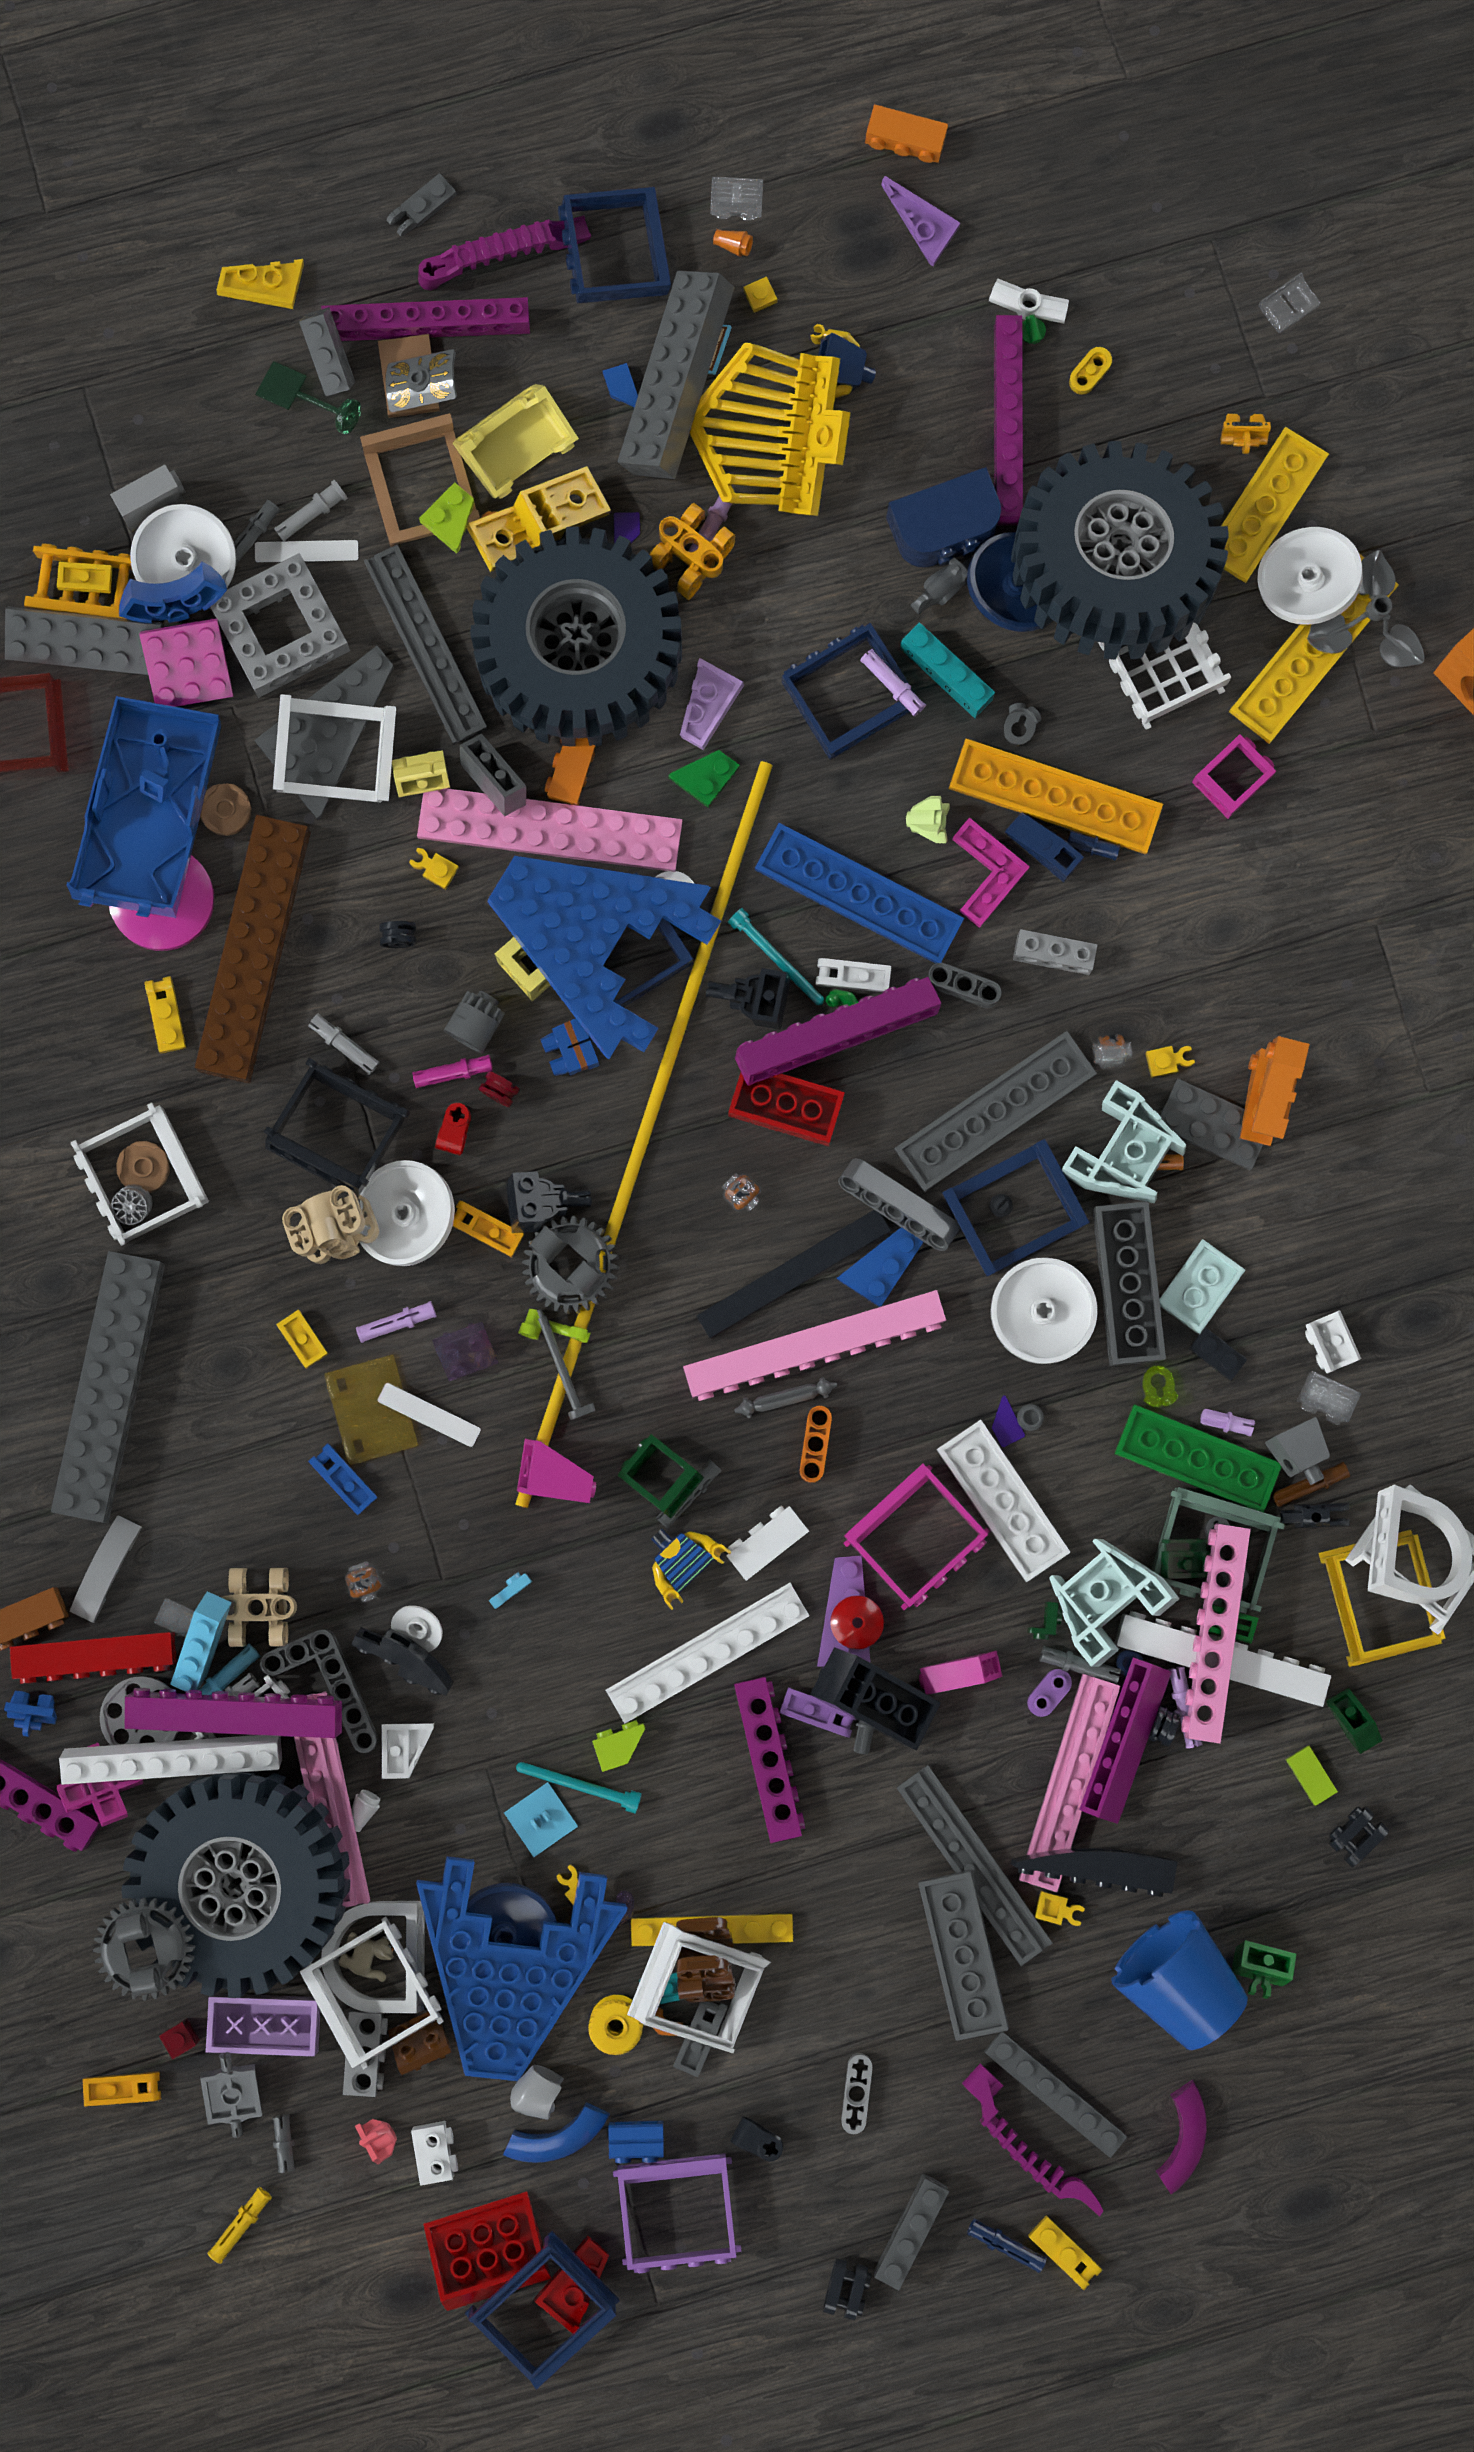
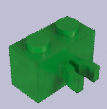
[1232,1940,1296,1999]

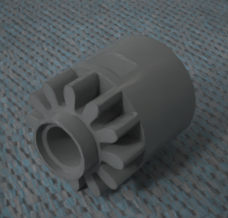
[444,991,505,1053]

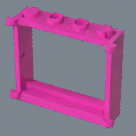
[843,1464,990,1610]

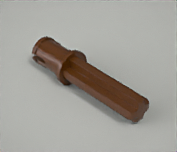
[1272,1462,1350,1507]

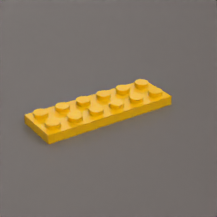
[1221,427,1329,583]

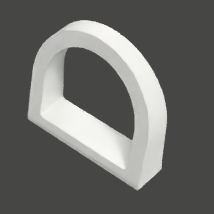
[1368,1485,1472,1604]
[321,1901,425,2013]

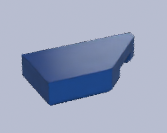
[603,363,638,407]

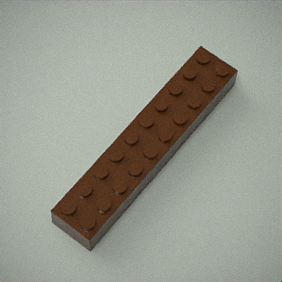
[195,815,311,1084]

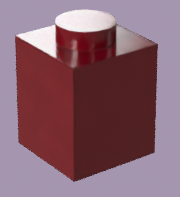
[159,2018,200,2060]

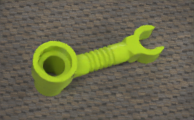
[518,1309,590,1343]

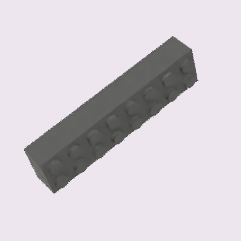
[618,271,735,479]

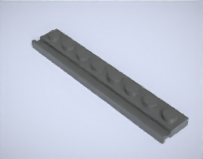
[364,545,487,745]
[896,1765,1053,1966]

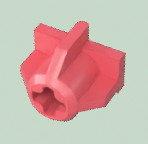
[355,2119,397,2164]

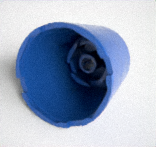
[1111,1911,1248,2050]

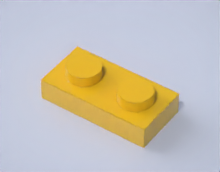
[57,562,113,593]
[276,1310,328,1369]

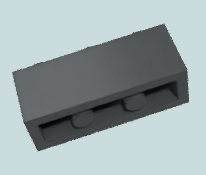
[299,307,355,396]
[460,733,526,817]

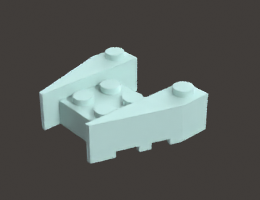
[1062,1080,1186,1203]
[1050,1539,1180,1667]

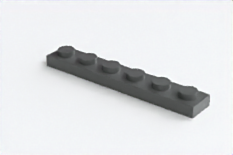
[984,2032,1127,2158]

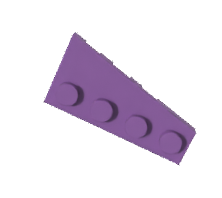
[817,1556,870,1667]

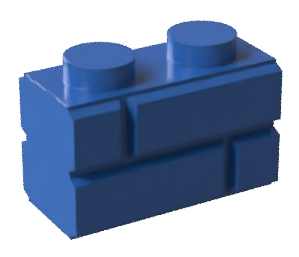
[609,2121,664,2163]

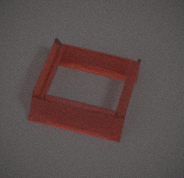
[0,673,69,772]

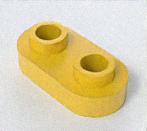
[1069,347,1112,395]

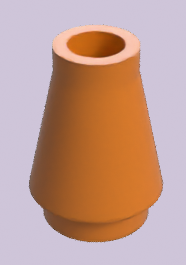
[713,229,753,257]

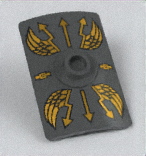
[386,349,457,412]

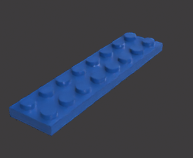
[755,823,964,964]

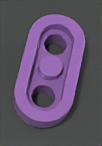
[1027,1669,1072,1717]

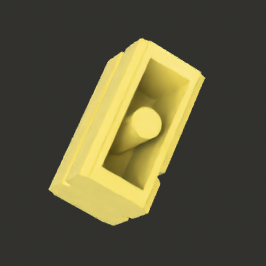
[392,750,450,797]

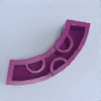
[1156,2080,1207,2195]

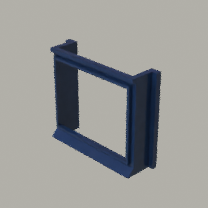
[942,1139,1090,1277]
[465,2231,620,2390]

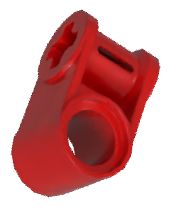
[435,1103,471,1156]

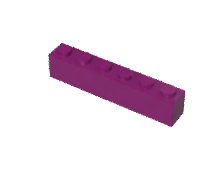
[1079,1658,1172,1824]

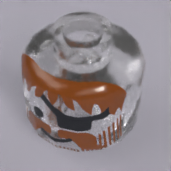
[1092,1034,1132,1070]
[722,1173,761,1212]
[344,1561,383,1603]

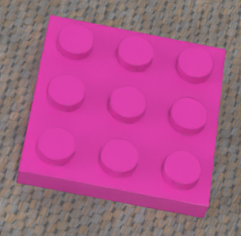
[139,618,234,707]

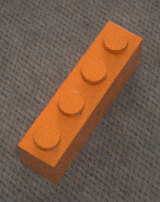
[545,738,596,806]

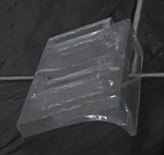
[1258,272,1321,334]

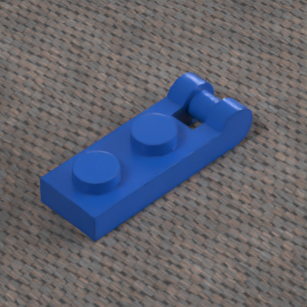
[308,1443,378,1516]

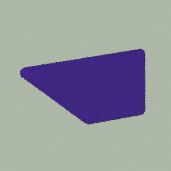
[614,512,640,544]
[992,1396,1025,1447]

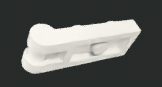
[815,958,891,993]

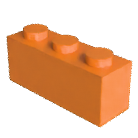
[865,104,948,163]

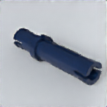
[967,2218,1047,2273]

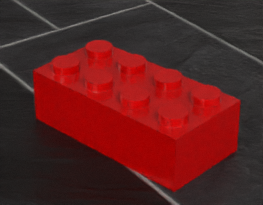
[728,1073,845,1147]

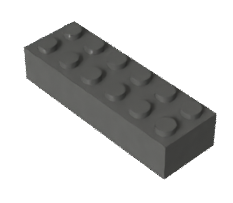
[1092,1201,1166,1367]

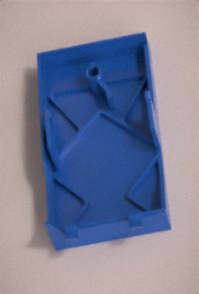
[67,696,221,918]

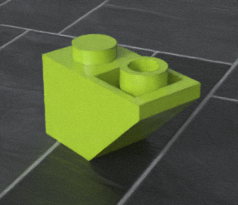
[592,1720,645,1772]

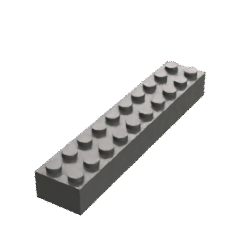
[51,1251,165,1523]

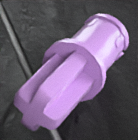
[1200,1409,1255,1436]

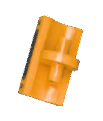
[1220,414,1271,454]

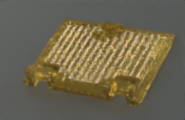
[325,1354,418,1465]

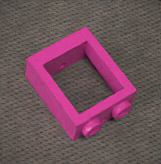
[1192,734,1276,819]

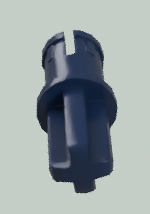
[1067,832,1120,861]

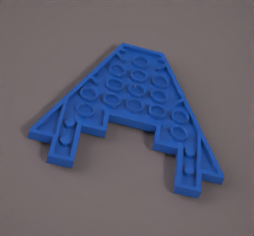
[487,856,721,1059]
[416,1856,627,2081]

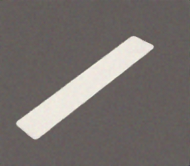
[255,540,358,562]
[378,1383,481,1447]

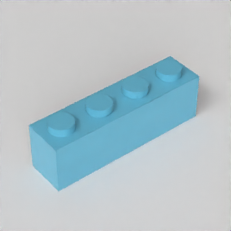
[170,1591,232,1692]

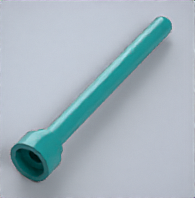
[728,908,824,1005]
[516,1762,642,1814]

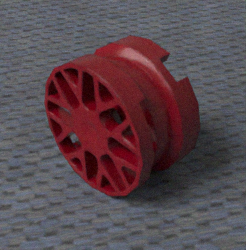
[478,1071,520,1108]

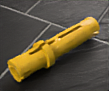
[208,2187,272,2264]

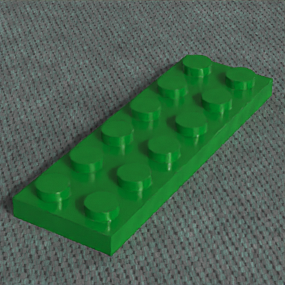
[1114,1405,1281,1513]

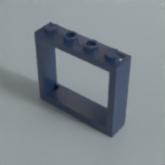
[558,187,671,303]
[781,623,916,760]
[613,872,693,1007]

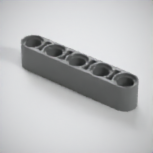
[838,1158,960,1251]

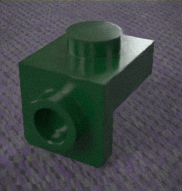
[1027,1602,1062,1640]

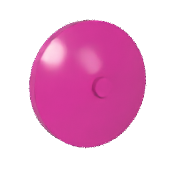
[109,856,215,951]

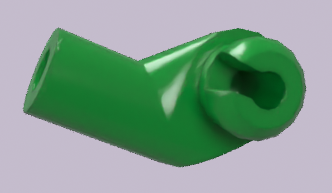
[826,989,858,1008]

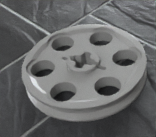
[100,1676,179,1745]

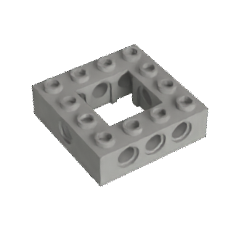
[211,553,350,698]

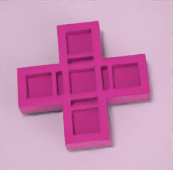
[57,1743,143,1827]

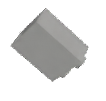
[110,464,185,532]

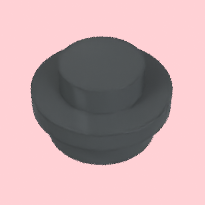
[1017,1404,1044,1431]

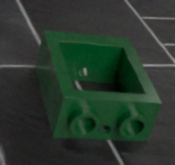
[618,1434,705,1519]

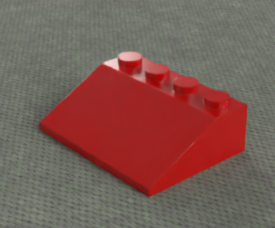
[423,2191,551,2311]

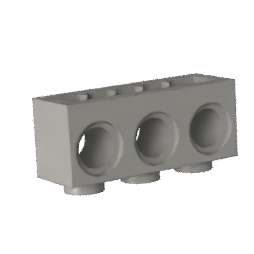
[1013,929,1098,975]
[343,2009,388,2097]

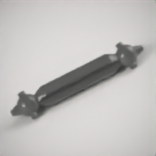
[734,1377,837,1418]

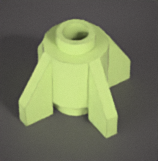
[906,796,950,843]

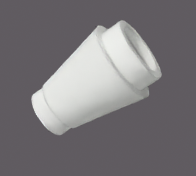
[351,1790,380,1832]

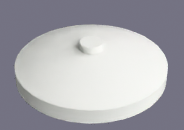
[131,504,236,588]
[1258,527,1363,625]
[356,1160,455,1266]
[991,1258,1097,1364]

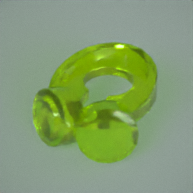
[1142,1366,1178,1407]

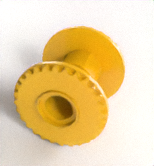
[588,1995,643,2055]

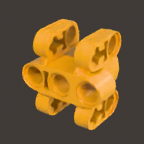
[650,503,735,600]

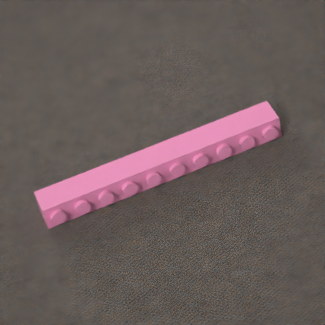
[683,1290,946,1401]

